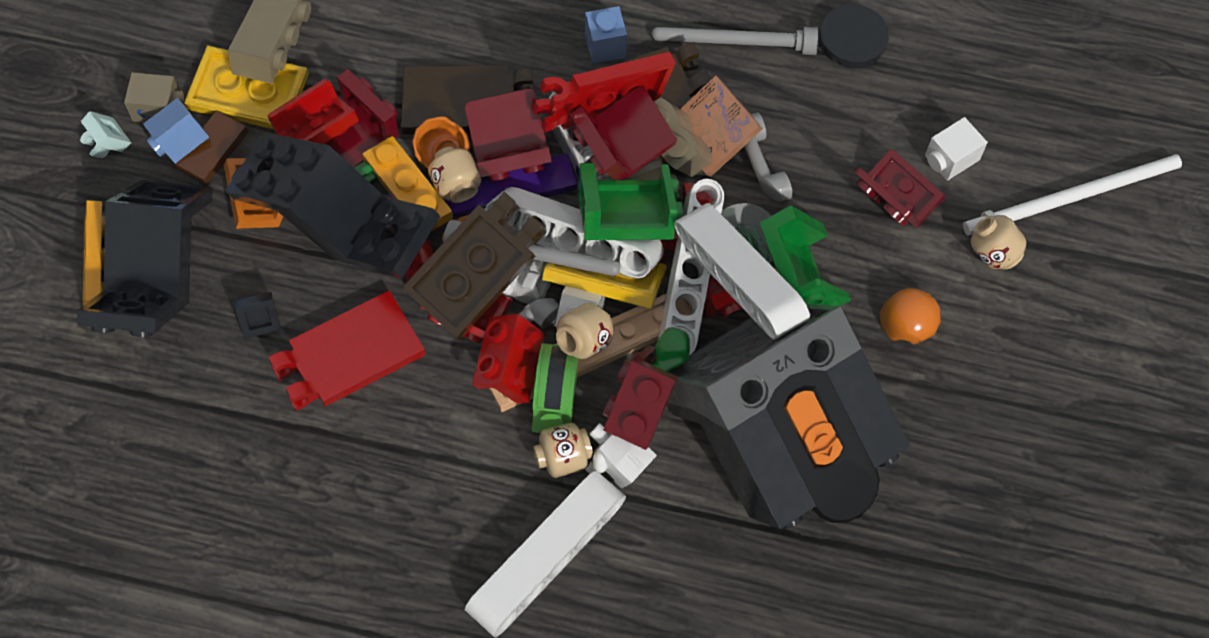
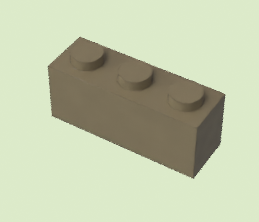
[228,0,311,83]

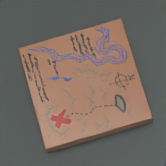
[681,76,763,177]

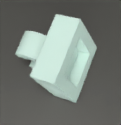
[80,111,131,159]

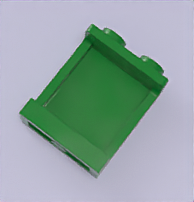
[578,163,683,240]
[759,206,851,308]

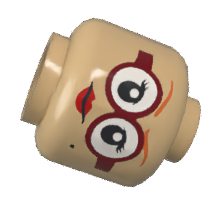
[428,147,482,203]
[970,215,1027,269]
[556,303,613,359]
[533,422,593,478]

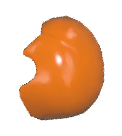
[412,116,471,169]
[879,288,941,345]

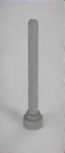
[652,27,818,55]
[444,220,621,276]

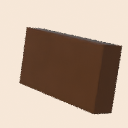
[174,110,248,185]

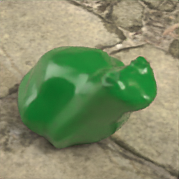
[651,327,690,372]

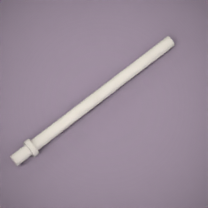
[963,154,1182,236]

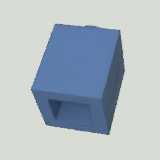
[585,6,627,64]
[143,97,209,164]

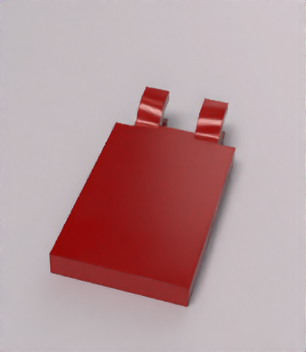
[533,51,676,132]
[268,290,425,411]

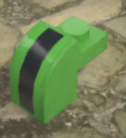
[532,343,579,433]

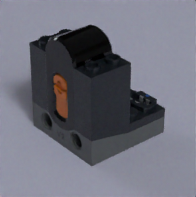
[667,304,910,529]

